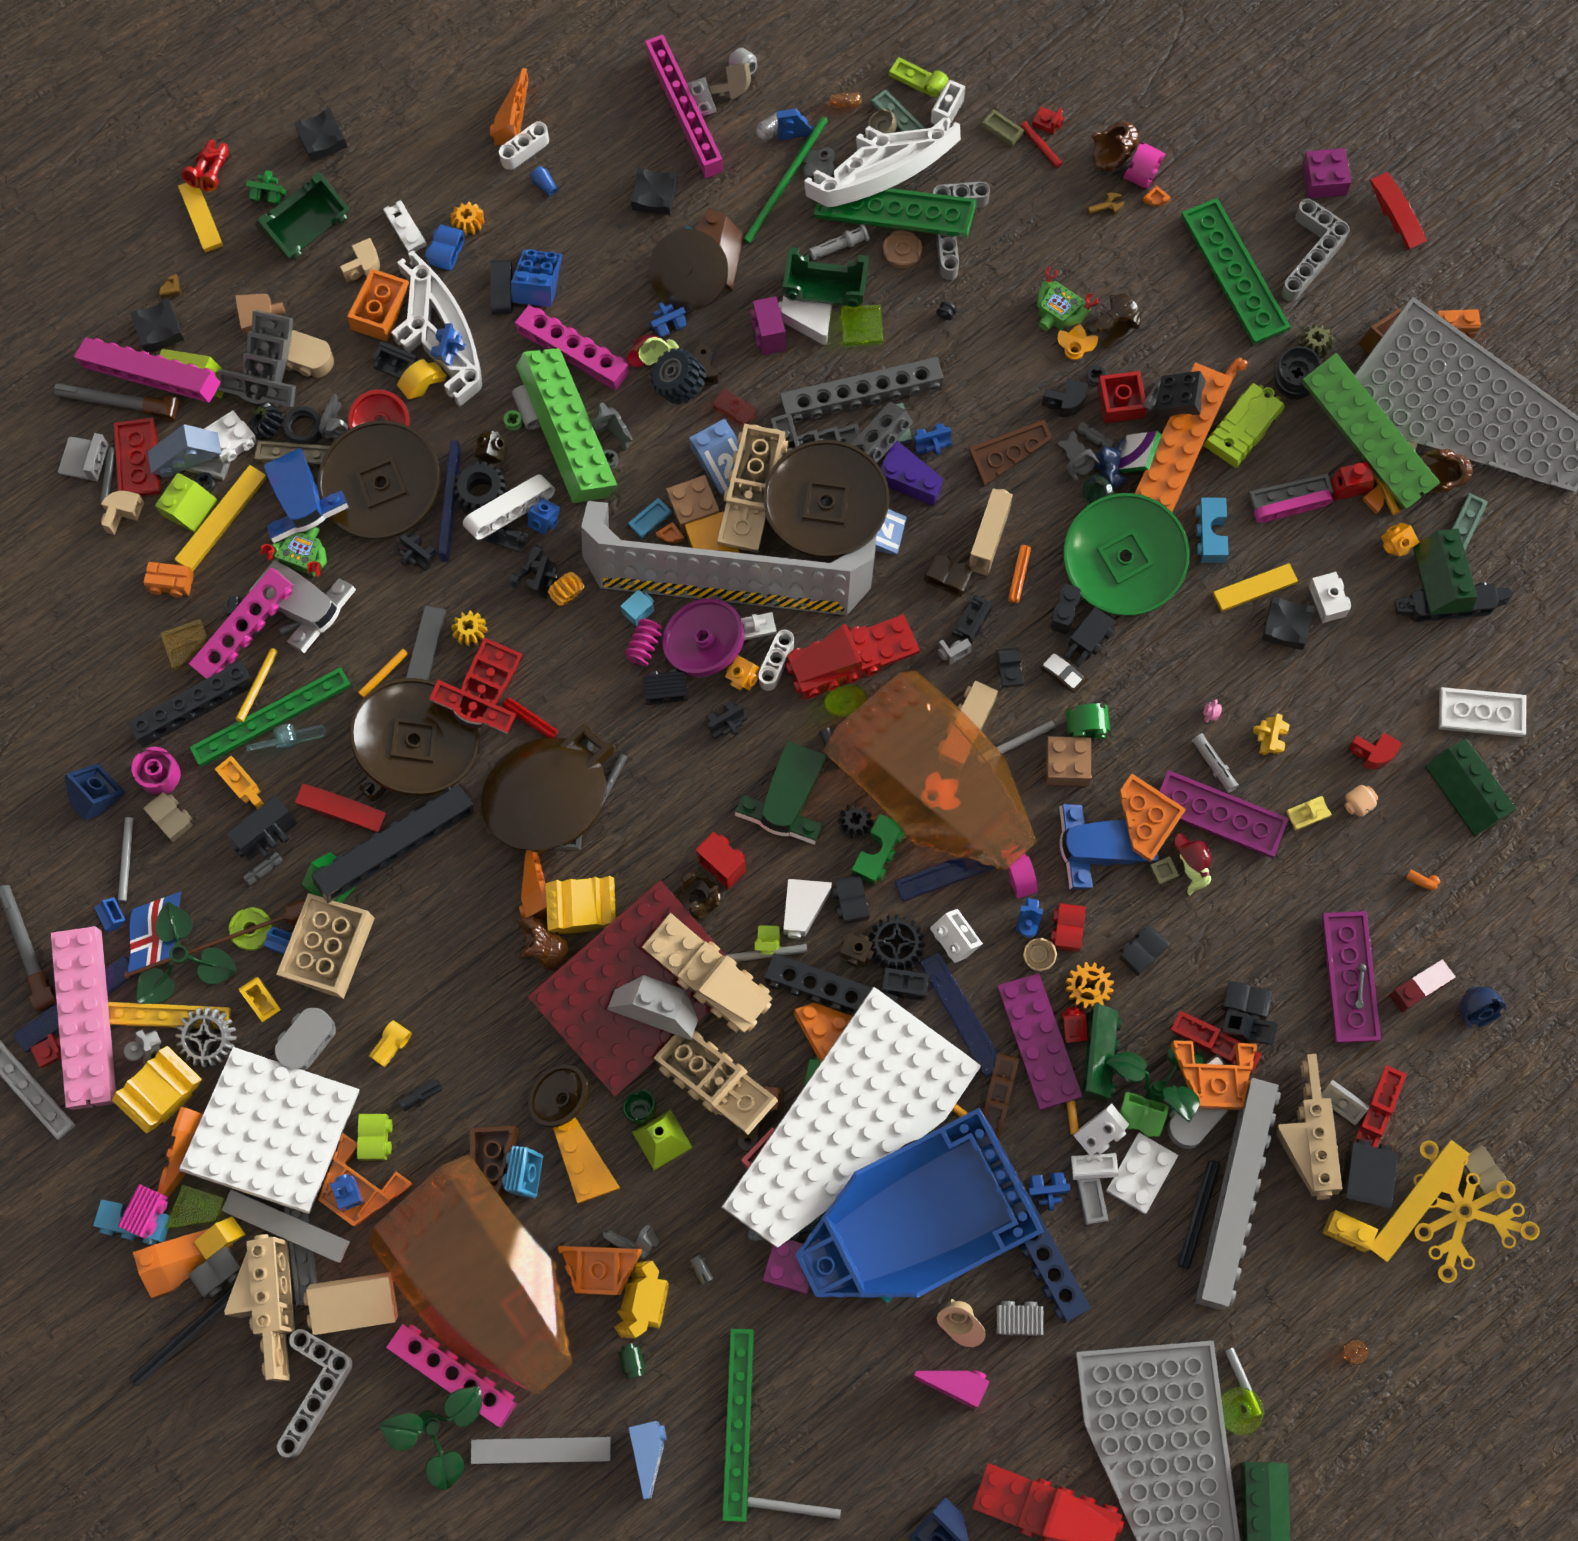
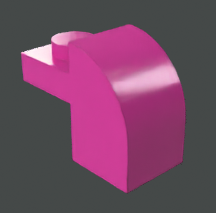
[1001,845,1038,899]

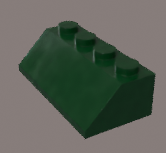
[1413,529,1477,615]
[1425,738,1517,837]
[1081,1003,1122,1102]
[1240,1462,1291,1541]

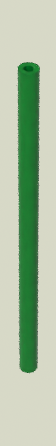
[743,116,828,244]

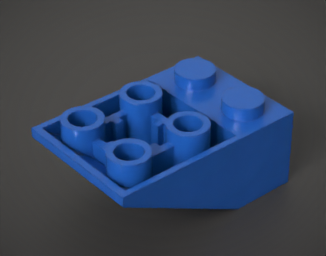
[511,249,562,307]

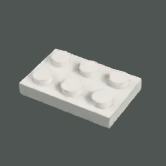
[1106,1133,1178,1214]

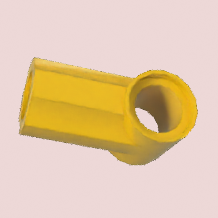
[369,1020,412,1067]

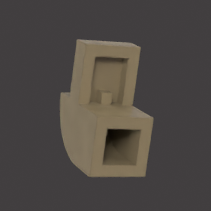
[710,63,751,99]

